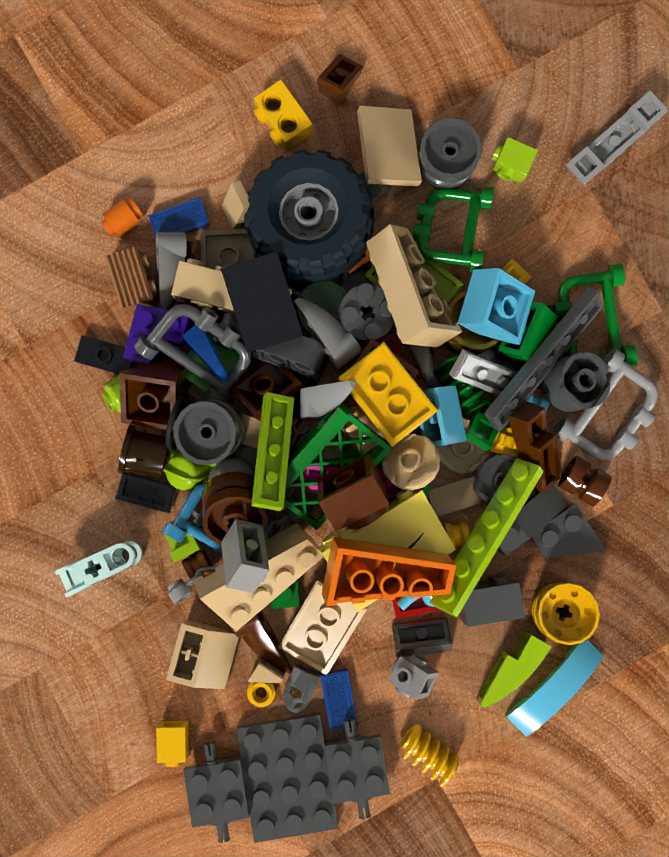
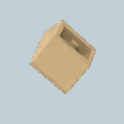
[166,619,239,689]

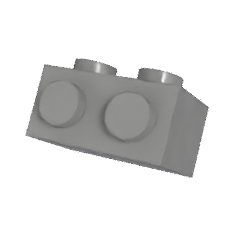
[221,519,269,593]

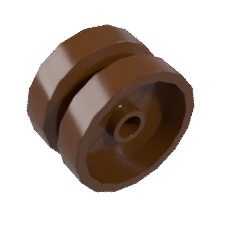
[202,471,267,545]

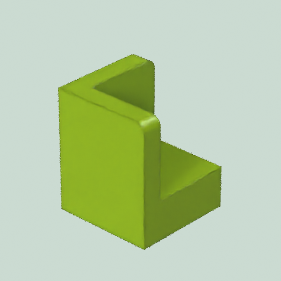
[164,519,203,563]

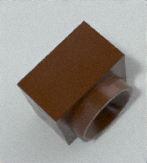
[317,453,389,531]

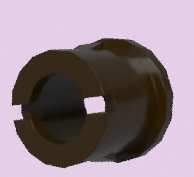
[118,424,169,478]

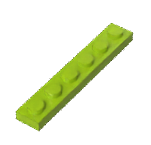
[430,458,544,618]

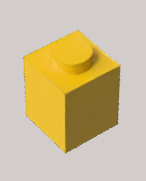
[156,721,190,767]

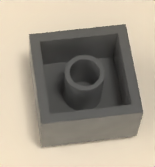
[459,574,525,627]

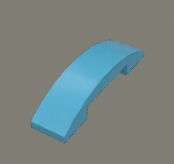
[505,640,604,737]

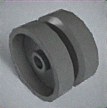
[418,118,482,189]
[174,398,246,465]

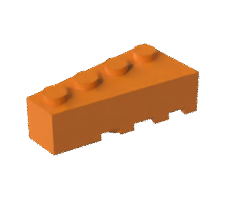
[321,537,457,606]

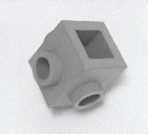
[388,653,440,700]

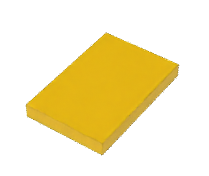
[338,342,438,447]

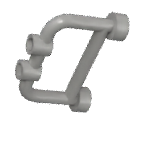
[553,348,658,460]

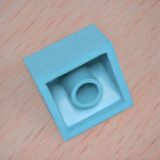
[458,268,535,345]

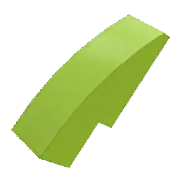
[476,631,552,708]

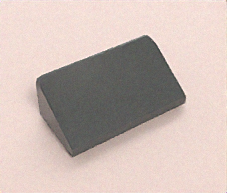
[392,617,452,658]

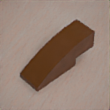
[509,401,560,493]

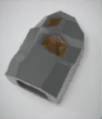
[283,663,321,713]

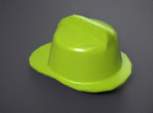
[163,449,219,491]

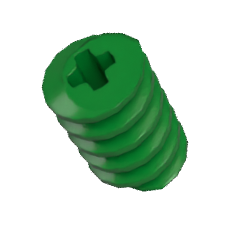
[434,354,490,416]

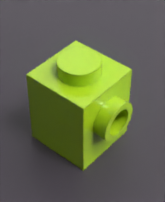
[491,137,538,183]

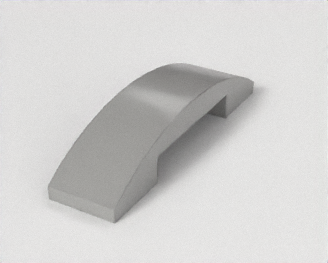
[566,90,669,186]

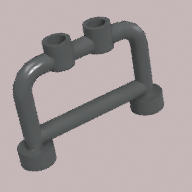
[134,304,251,401]

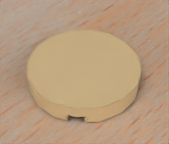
[437,419,489,474]
[382,433,441,490]

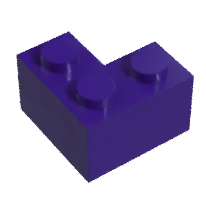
[123,304,195,365]

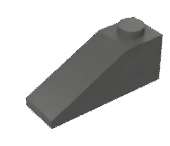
[498,485,568,555]

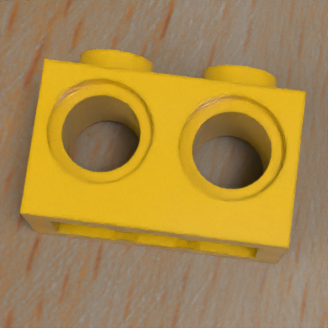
[253,80,313,152]

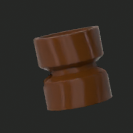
[558,456,612,507]

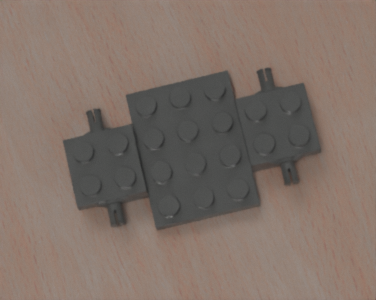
[183,713,390,843]

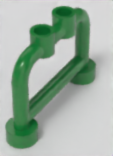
[412,187,494,272]
[553,264,638,367]

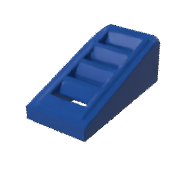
[183,324,230,383]

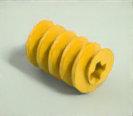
[396,724,459,788]

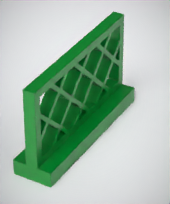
[284,403,393,530]

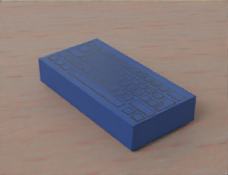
[149,197,210,236]
[320,669,358,732]

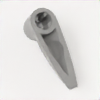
[156,232,187,310]
[293,298,362,369]
[300,381,357,420]

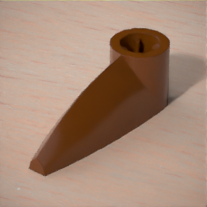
[231,610,292,674]

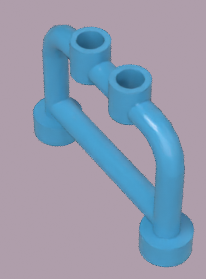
[161,483,274,553]

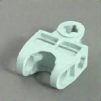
[54,541,143,598]

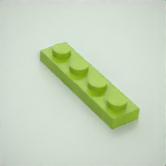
[251,392,294,511]

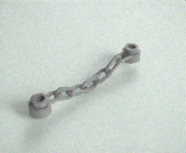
[167,505,312,605]

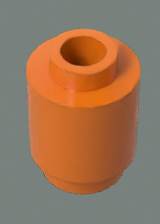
[101,197,144,237]

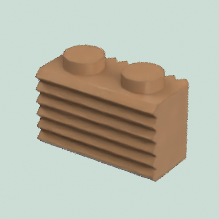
[105,246,159,313]

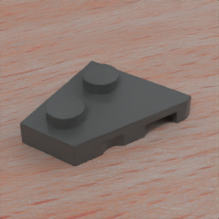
[530,504,605,558]

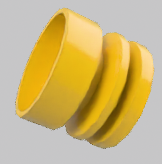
[530,582,600,645]

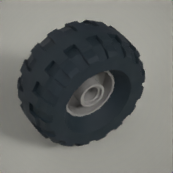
[244,149,374,284]

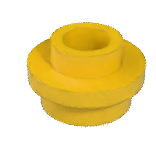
[247,682,275,707]

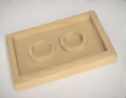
[357,106,422,186]
[278,577,368,675]

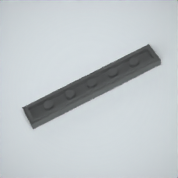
[484,286,603,432]

